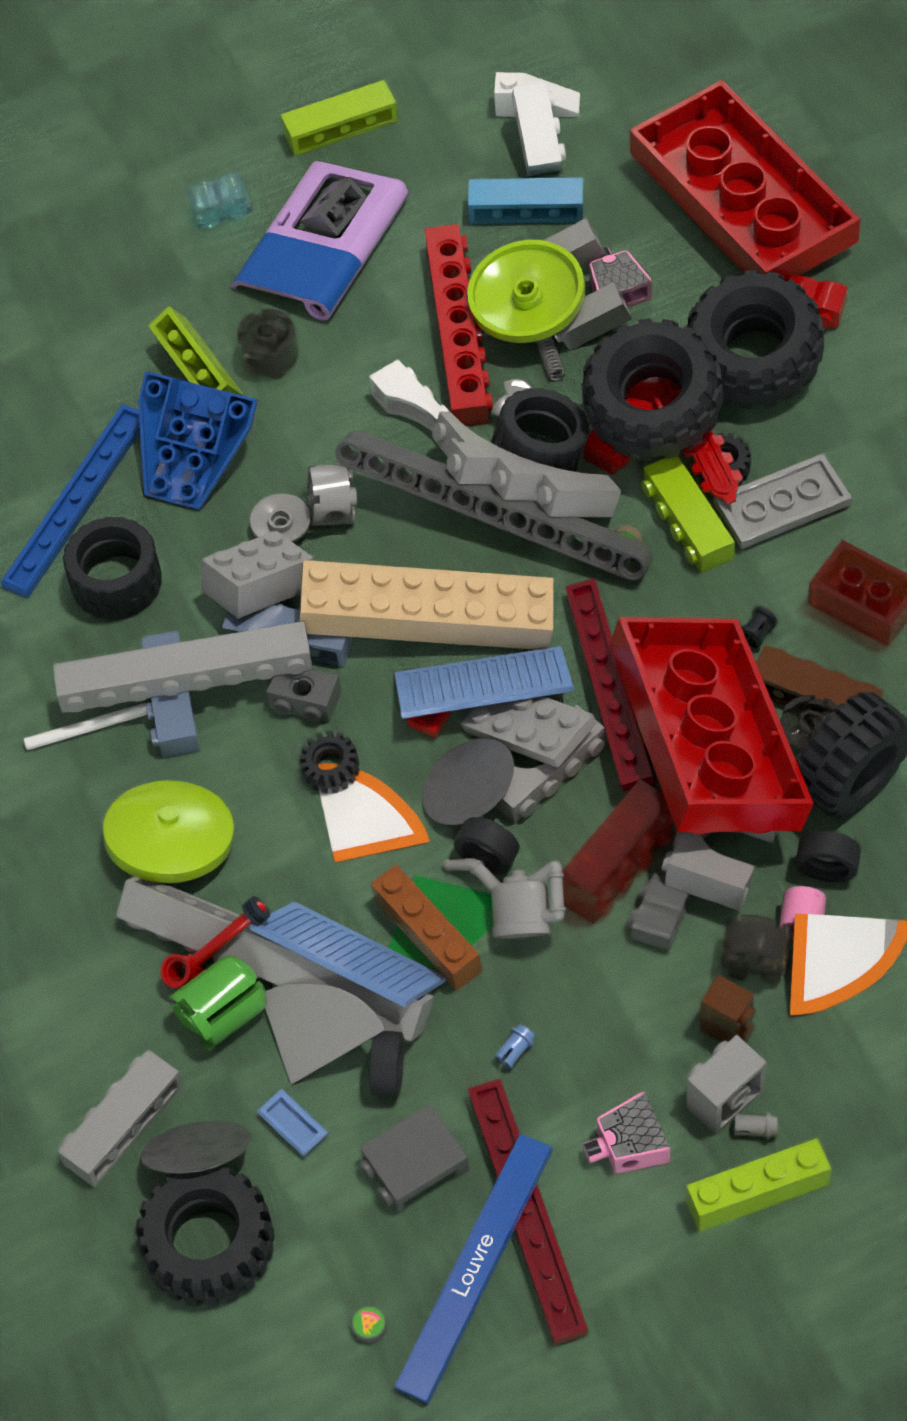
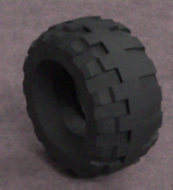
[687,270,824,410]
[581,318,723,461]

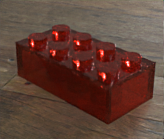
[562,779,673,925]

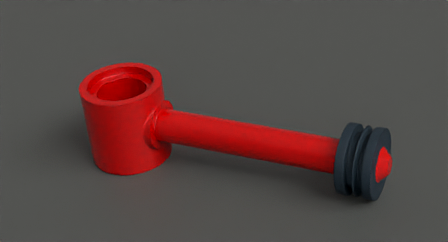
[160,896,270,988]

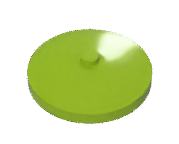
[467,240,586,343]
[103,780,234,883]

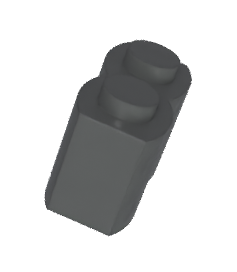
[628,873,692,951]

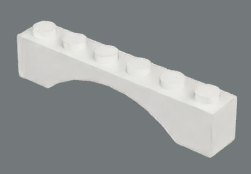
[369,360,469,496]

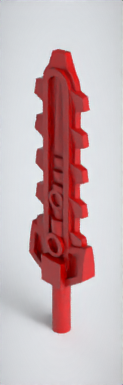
[654,378,743,505]

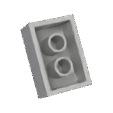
[201,531,314,618]

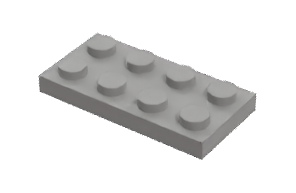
[714,453,852,549]
[461,696,597,768]

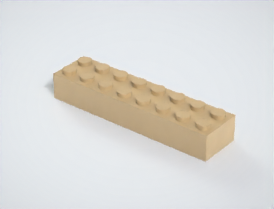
[299,560,553,650]

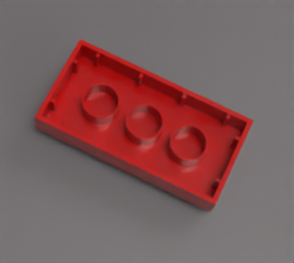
[630,80,861,281]
[609,617,814,835]

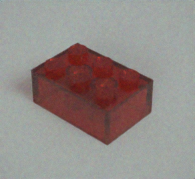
[807,540,907,647]

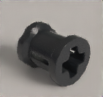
[741,606,778,648]

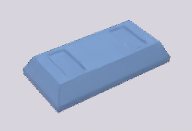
[257,1088,328,1157]

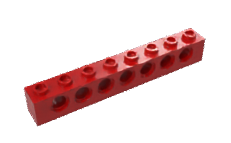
[424,224,493,426]

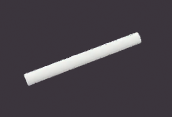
[24,703,148,751]

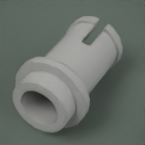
[735,1112,778,1141]

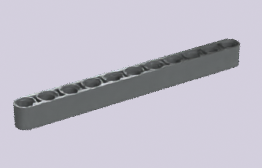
[335,430,653,580]

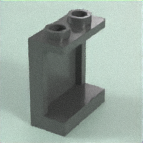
[359,1104,469,1213]

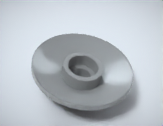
[250,494,311,542]

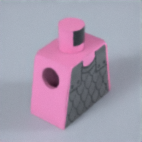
[589,247,652,307]
[582,1091,670,1173]

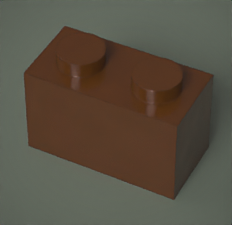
[700,975,756,1042]

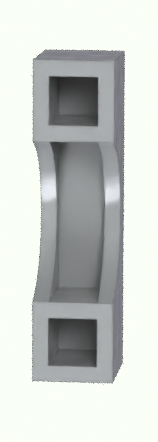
[494,705,605,824]

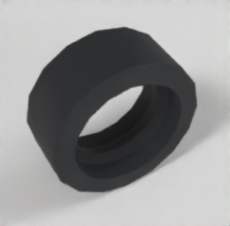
[453,817,520,874]
[796,830,861,882]
[370,1031,404,1097]

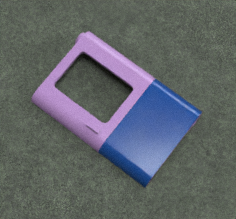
[231,161,409,320]

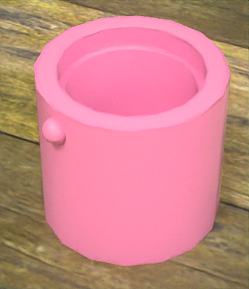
[779,886,826,941]

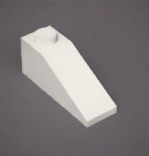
[494,72,580,117]

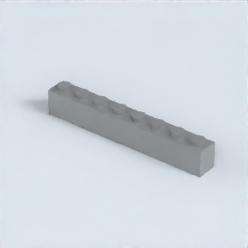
[53,621,313,713]

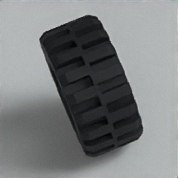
[796,692,907,819]
[136,1165,275,1307]

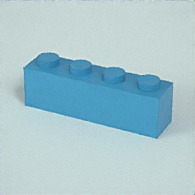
[468,177,583,224]

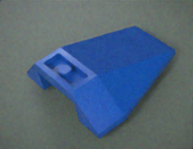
[138,371,258,510]

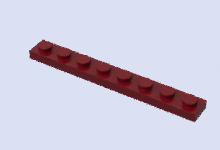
[565,578,654,792]
[468,1079,588,1345]

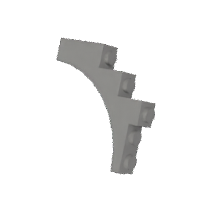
[432,411,621,517]

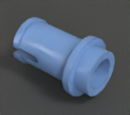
[494,1024,535,1069]

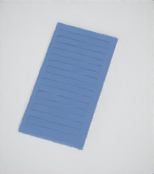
[394,646,575,718]
[250,901,446,1007]

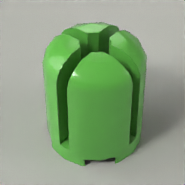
[168,956,267,1051]

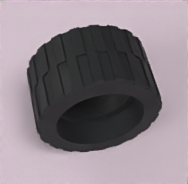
[491,388,590,472]
[63,516,162,620]

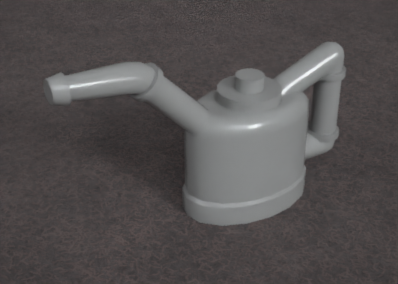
[443,858,566,939]

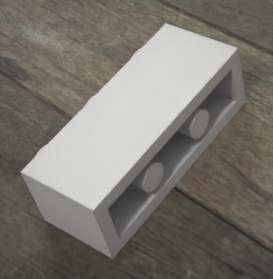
[512,81,566,176]

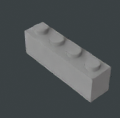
[58,1049,184,1187]

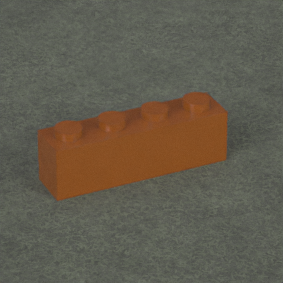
[370,864,483,991]

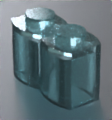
[186,173,252,228]

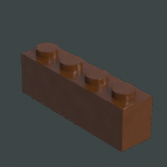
[756,645,883,720]

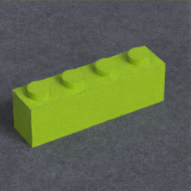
[280,80,398,156]
[148,306,244,396]
[641,456,735,574]
[686,1138,832,1232]

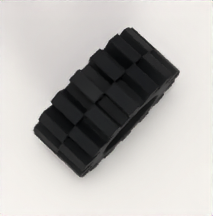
[299,731,360,794]

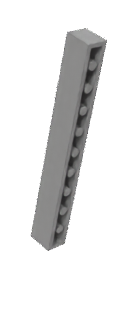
[116,876,434,1041]

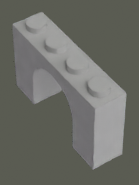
[543,218,632,351]
[662,831,778,911]

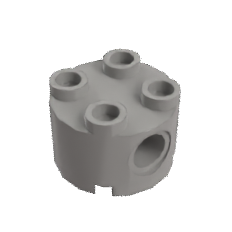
[307,464,357,526]

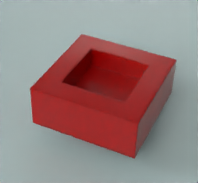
[407,711,451,738]

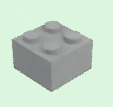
[686,1035,767,1135]

